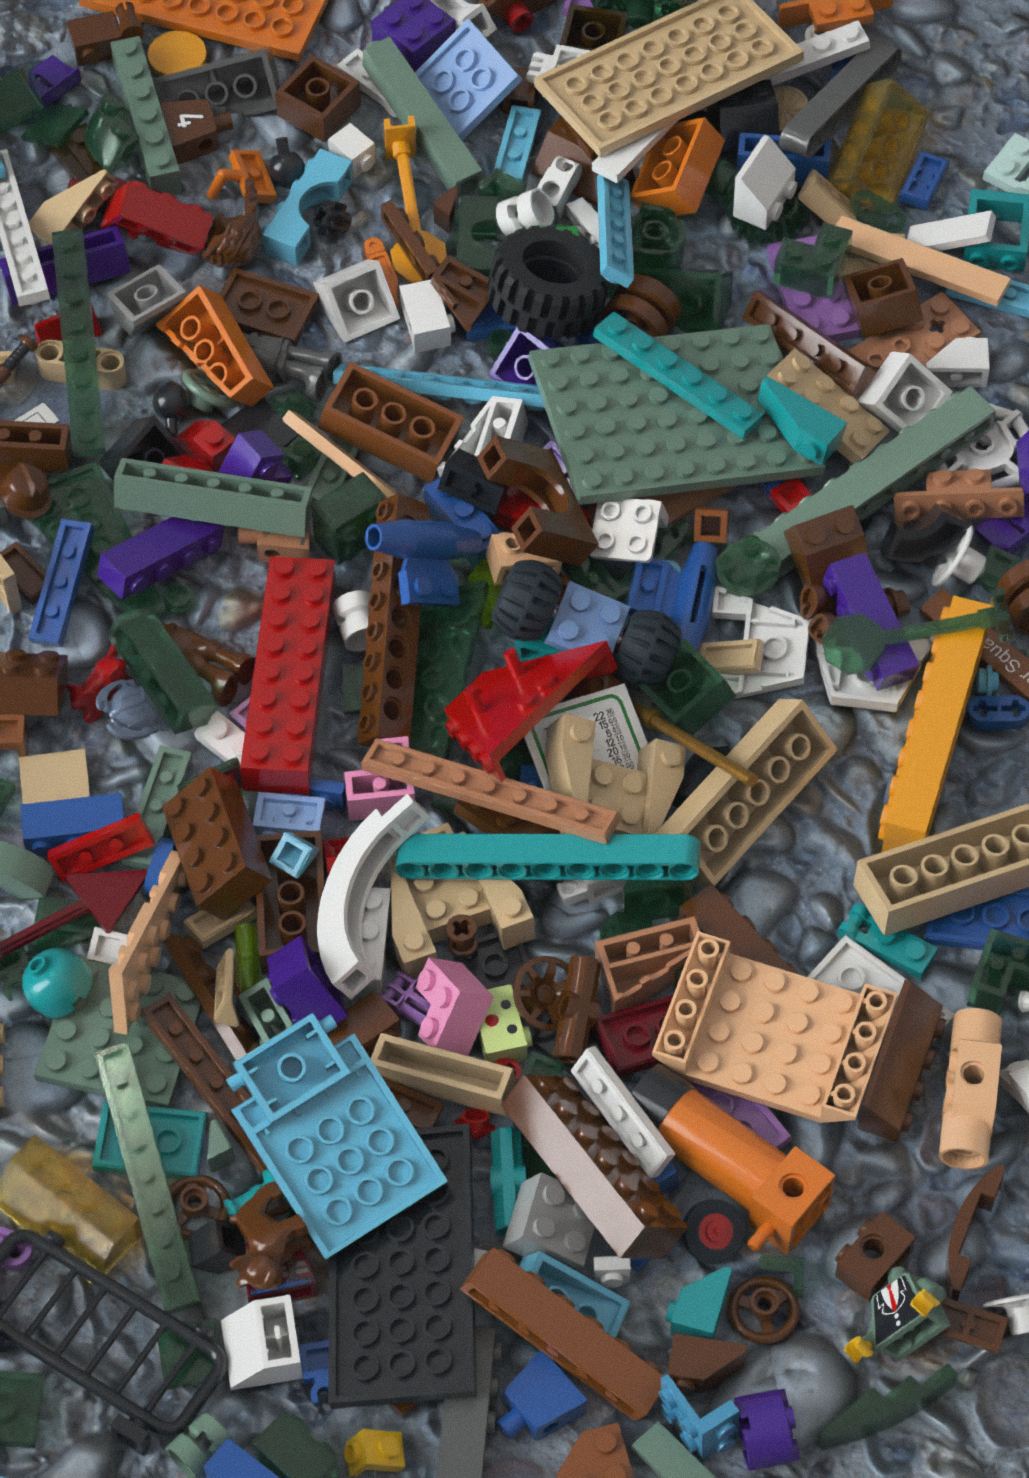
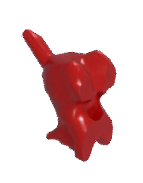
[66,638,137,724]

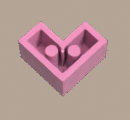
[344,736,415,821]
[415,957,494,1056]

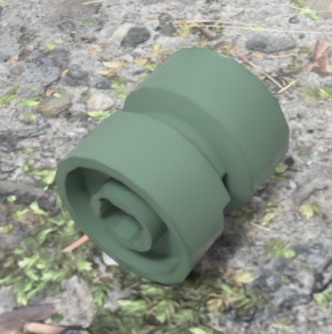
[165,1412,234,1478]

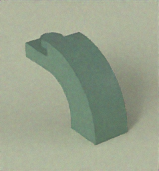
[0,840,55,899]

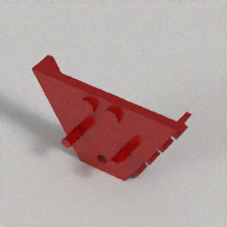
[444,640,618,783]

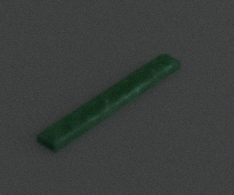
[52,228,106,458]
[94,1042,202,1314]

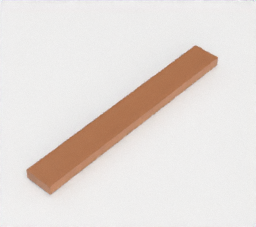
[361,738,621,845]

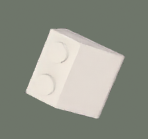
[733,135,797,230]
[313,259,401,343]
[857,351,953,433]

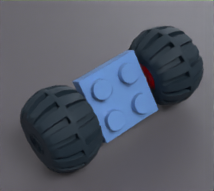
[492,560,681,691]

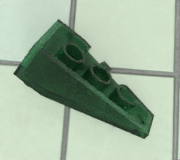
[607,265,733,333]

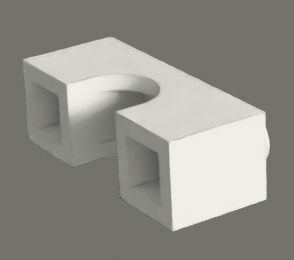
[355,887,392,998]

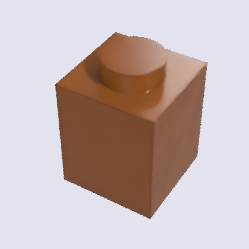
[694,506,730,543]

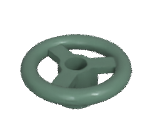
[182,369,239,413]

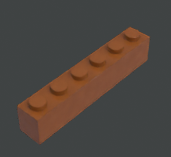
[460,1247,663,1422]

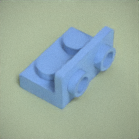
[252,792,326,835]

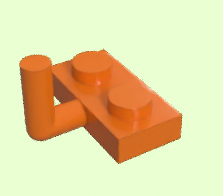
[206,149,277,204]

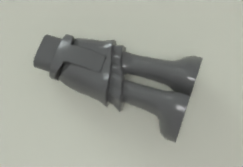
[243,332,343,403]

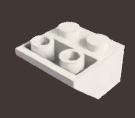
[221,1295,303,1390]

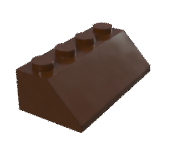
[858,980,947,1142]

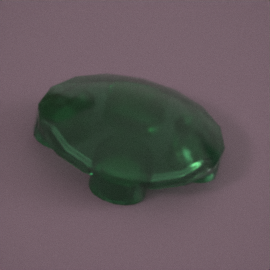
[716,534,782,596]

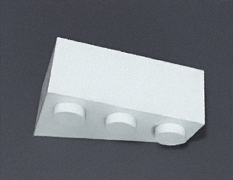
[437,396,529,477]

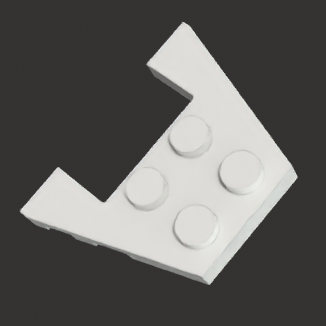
[702,586,810,705]
[809,619,937,712]

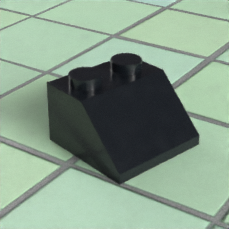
[707,79,779,155]
[97,416,189,481]

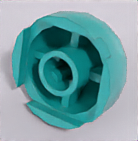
[22,948,93,1019]

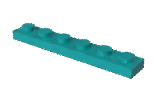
[593,312,764,439]

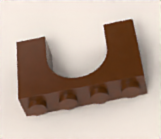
[477,435,599,566]

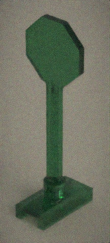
[822,588,1013,675]

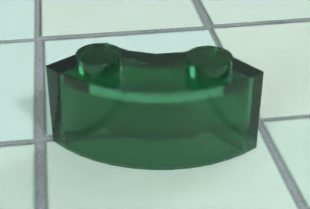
[84,94,140,174]

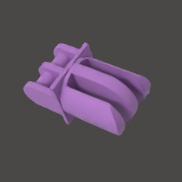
[379,971,431,1027]

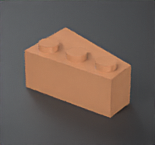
[595,916,700,1012]

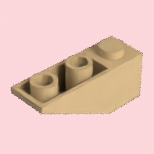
[29,169,118,245]

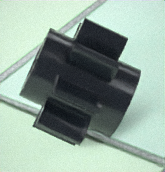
[313,200,352,239]

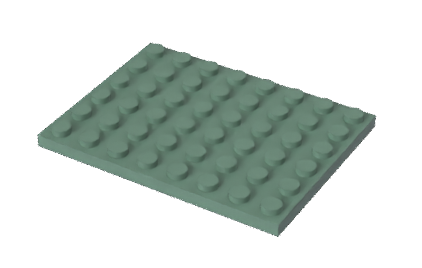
[528,324,826,505]

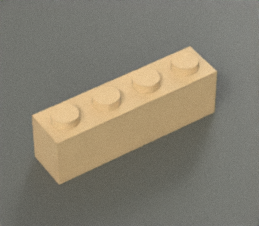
[371,1033,517,1116]

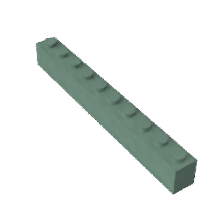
[721,385,996,598]

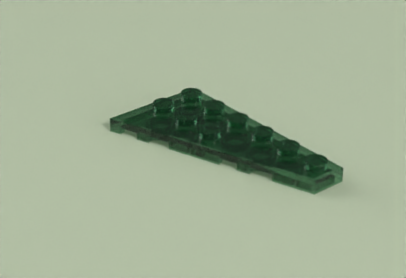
[409,579,489,760]

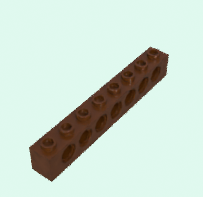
[358,493,429,748]

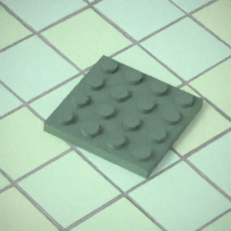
[34,954,203,1108]

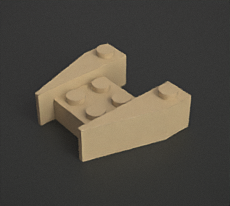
[545,713,686,834]
[390,831,536,980]

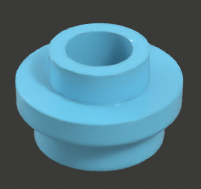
[976,665,999,696]

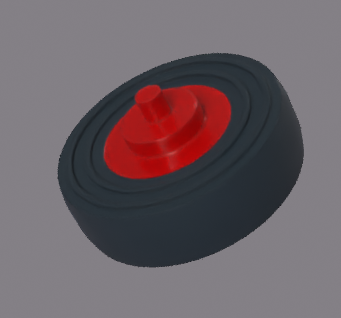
[682,1199,746,1264]

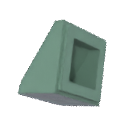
[207,1120,235,1173]

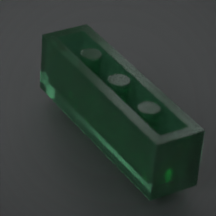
[108,606,217,734]

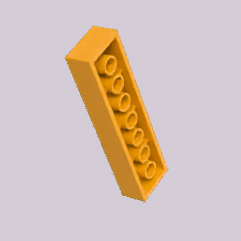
[878,596,992,852]

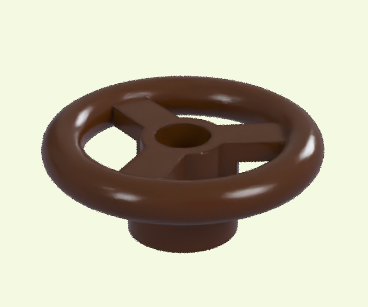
[160,1175,231,1240]
[728,1276,800,1344]

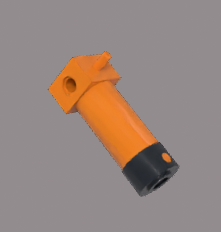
[631,1063,835,1255]

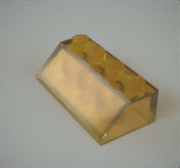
[827,78,931,214]
[0,1135,143,1287]

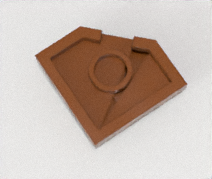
[556,1423,634,1478]

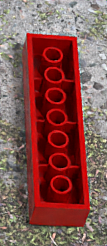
[240,556,336,795]

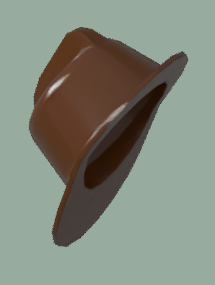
[0,461,52,519]

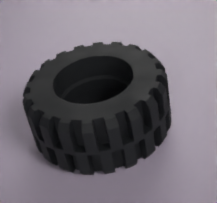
[487,225,611,339]

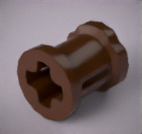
[446,914,478,958]

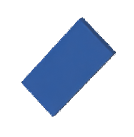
[924,889,1029,956]

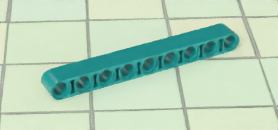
[395,834,701,881]

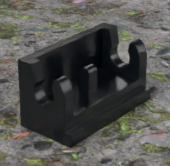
[437,448,511,515]

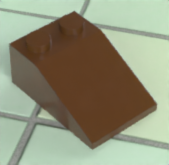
[783,505,869,616]

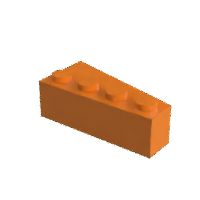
[155,285,274,407]

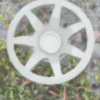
[932,525,986,587]
[983,1293,1029,1336]

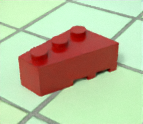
[100,181,213,256]

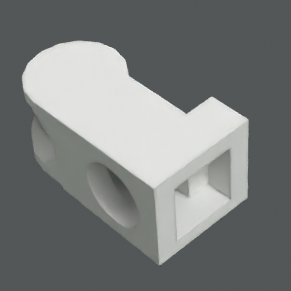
[537,155,582,220]

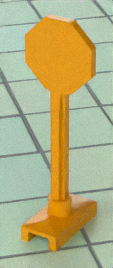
[384,115,447,284]

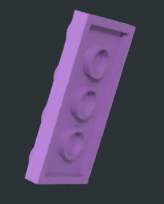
[766,234,859,341]

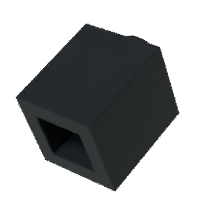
[188,1218,246,1274]

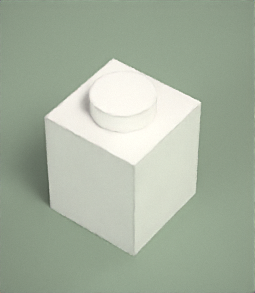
[328,123,376,178]

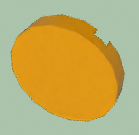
[147,30,207,76]

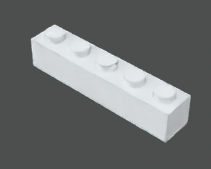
[566,197,599,248]

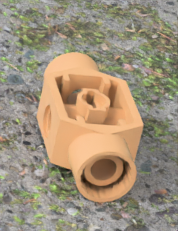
[939,1008,1002,1170]

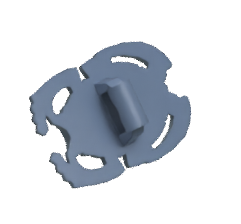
[96,674,186,740]

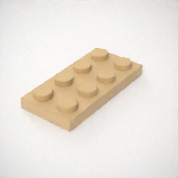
[760,348,890,464]

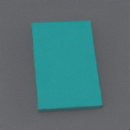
[92,1102,209,1179]

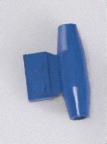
[365,519,482,607]
[626,542,717,664]

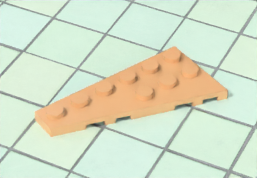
[108,850,188,1035]

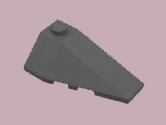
[152,46,280,115]

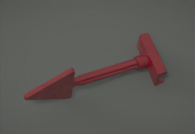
[0,870,148,962]

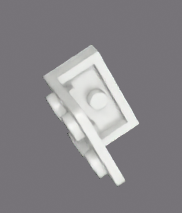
[590,499,669,563]

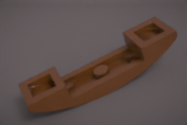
[945,1165,1006,1301]

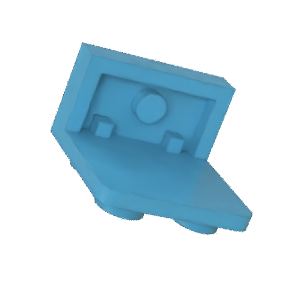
[659,1374,739,1461]

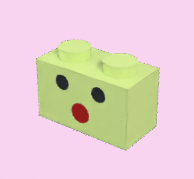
[478,984,532,1063]

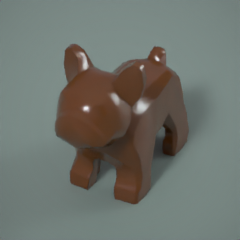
[229,1181,313,1291]

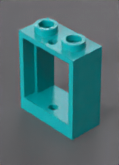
[963,189,1029,272]

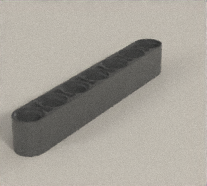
[779,40,902,158]

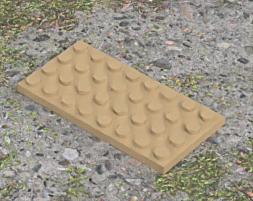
[534,0,804,157]

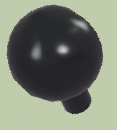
[269,137,305,189]
[152,381,191,436]

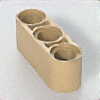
[35,340,127,391]

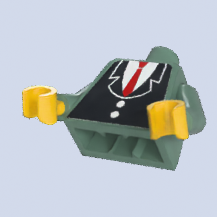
[844,1267,950,1364]

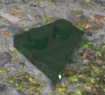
[27,896,102,960]

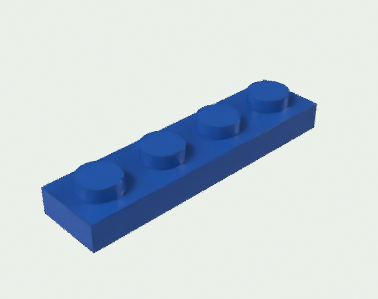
[28,519,95,647]

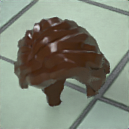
[202,178,261,268]

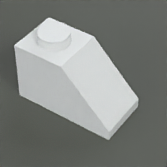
[926,337,990,387]

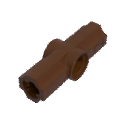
[553,955,602,1064]

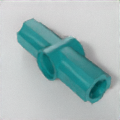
[490,1127,526,1237]

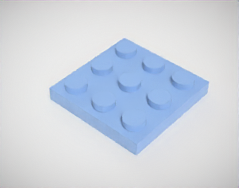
[415,19,523,141]

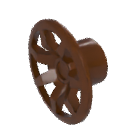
[513,956,569,1031]

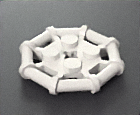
[934,403,1029,489]

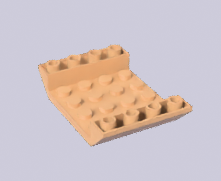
[652,931,898,1123]

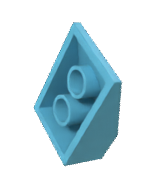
[495,1251,631,1338]

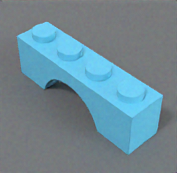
[261,148,354,266]

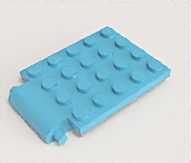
[226,1013,448,1260]

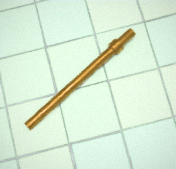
[632,701,758,787]

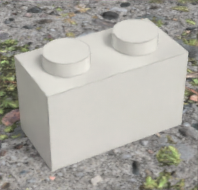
[399,280,455,353]

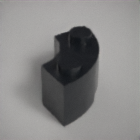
[879,503,971,562]

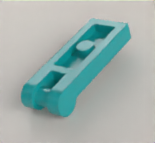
[837,903,938,980]

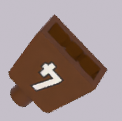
[159,99,233,165]

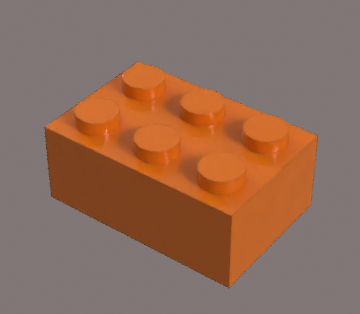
[630,117,725,220]

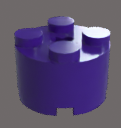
[733,1388,801,1471]

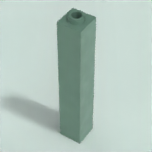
[362,36,482,197]

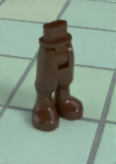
[800,584,911,643]
[144,620,256,707]

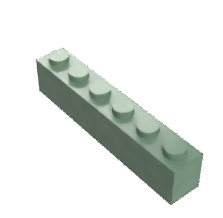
[110,36,183,195]
[114,458,312,538]

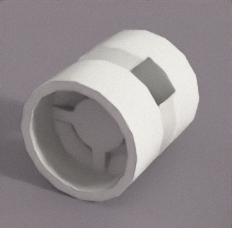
[496,188,554,236]
[332,590,371,652]

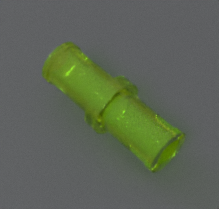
[234,923,260,994]

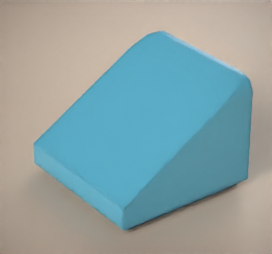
[269,832,320,879]

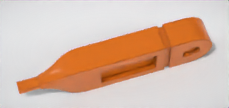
[364,237,400,306]

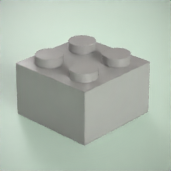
[503,1172,595,1270]

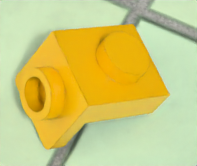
[344,1429,405,1477]

